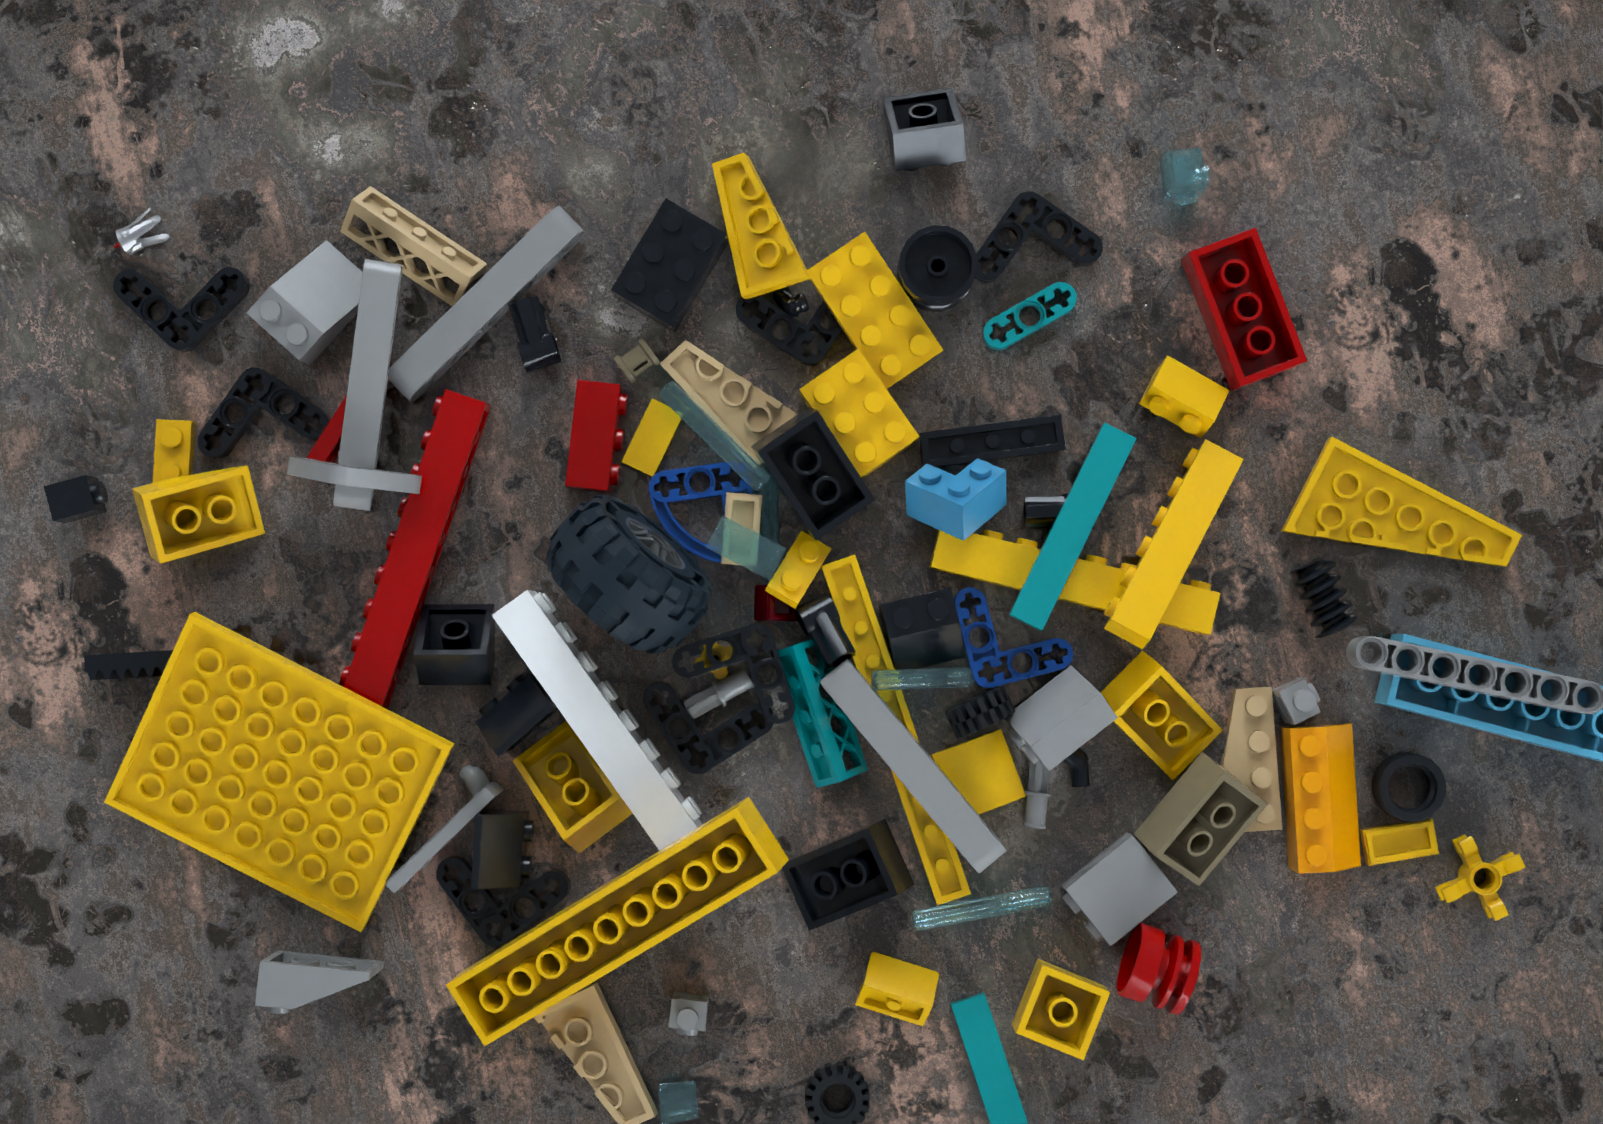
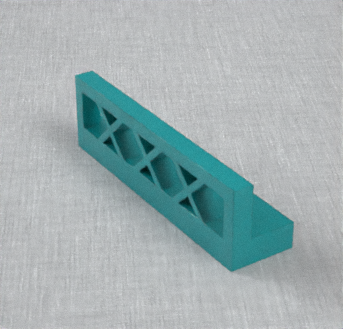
[770,639,869,788]

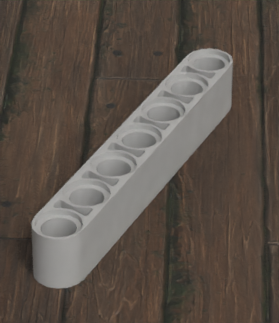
[388,206,585,402]
[333,259,402,511]
[1346,636,1603,714]
[819,658,1008,874]

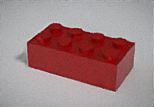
[1181,227,1307,391]

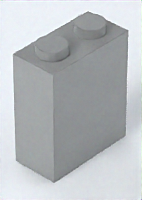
[1005,665,1118,771]
[1061,832,1178,946]

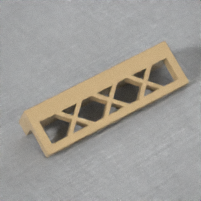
[340,186,487,306]

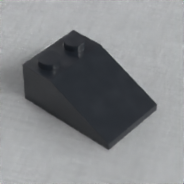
[782,819,915,931]

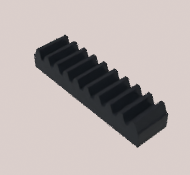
[919,414,1066,468]
[84,650,173,680]

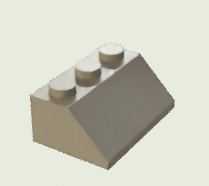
[1134,752,1268,886]

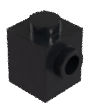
[44,475,108,523]

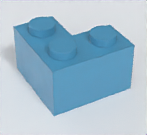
[905,458,1007,541]

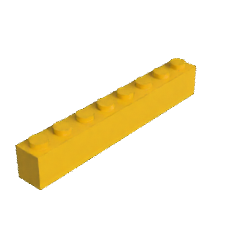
[929,529,1220,635]

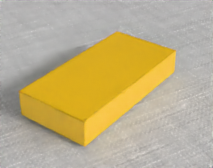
[621,398,684,477]
[1359,818,1439,866]

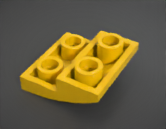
[929,729,1026,814]

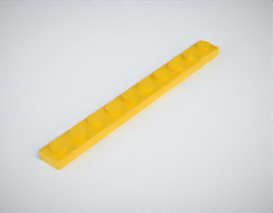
[821,555,971,906]

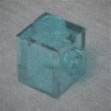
[1159,148,1210,205]

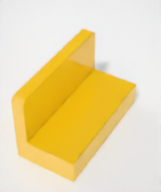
[855,952,939,1027]

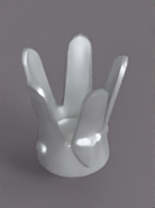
[113,207,170,255]

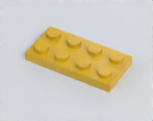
[807,231,944,389]

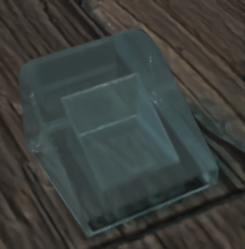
[659,1081,698,1124]

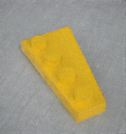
[712,153,811,300]

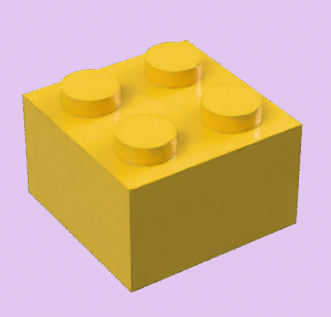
[1011,958,1110,1061]

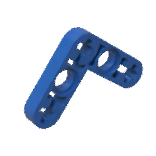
[954,587,1073,688]

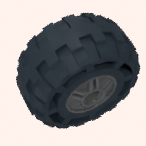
[546,495,712,654]

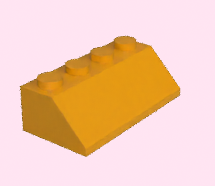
[1280,723,1361,874]

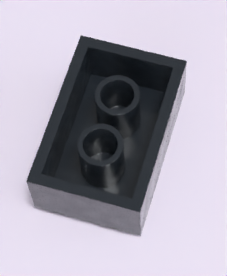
[611,198,729,332]
[751,406,875,540]

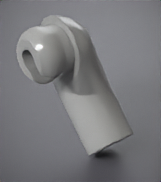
[459,765,490,811]

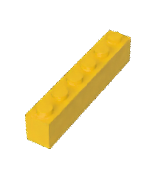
[1104,439,1244,649]

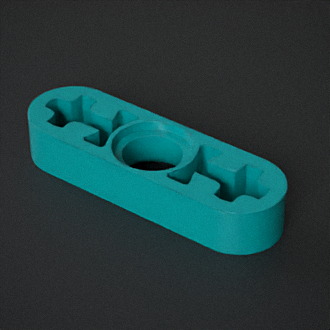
[982,282,1077,351]

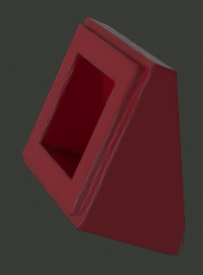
[754,585,798,621]

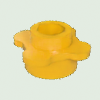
[695,642,732,679]

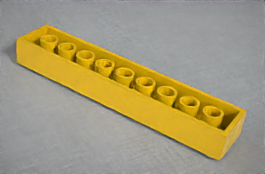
[446,797,789,1047]

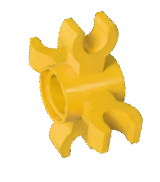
[1434,834,1526,921]

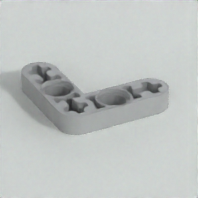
[287,456,422,494]

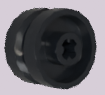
[897,225,978,312]

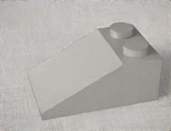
[246,240,363,366]
[255,950,385,1014]

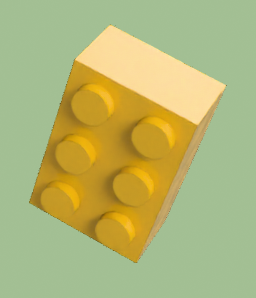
[799,349,920,479]

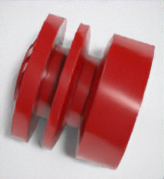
[1116,923,1201,1015]

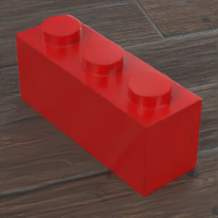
[565,379,628,493]

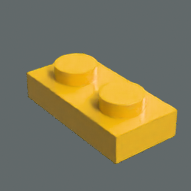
[153,419,196,483]
[765,530,832,609]

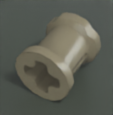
[614,338,660,384]

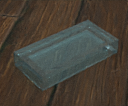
[706,515,787,580]

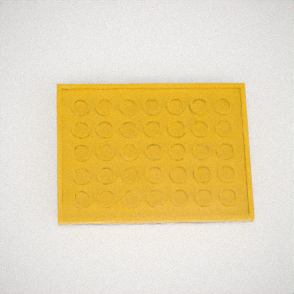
[104,612,455,932]

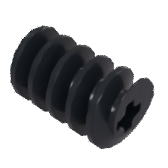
[1290,559,1357,638]

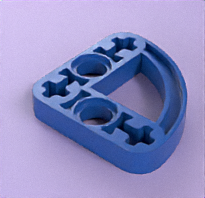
[648,461,761,563]

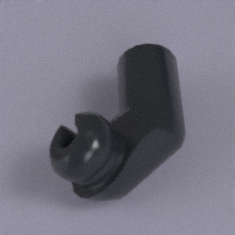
[772,286,809,317]
[1063,748,1090,787]

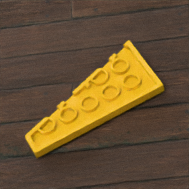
[1280,437,1522,567]

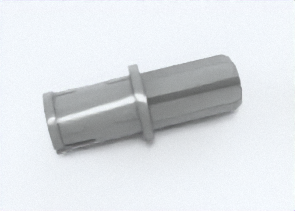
[684,667,754,718]
[1023,761,1052,829]

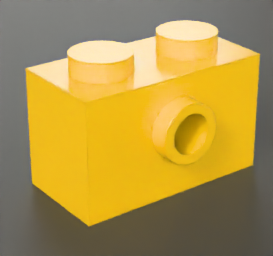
[1139,355,1230,439]

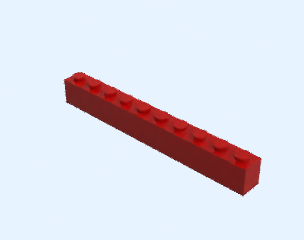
[339,389,491,709]

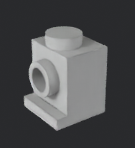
[1272,676,1321,725]
[668,991,709,1036]

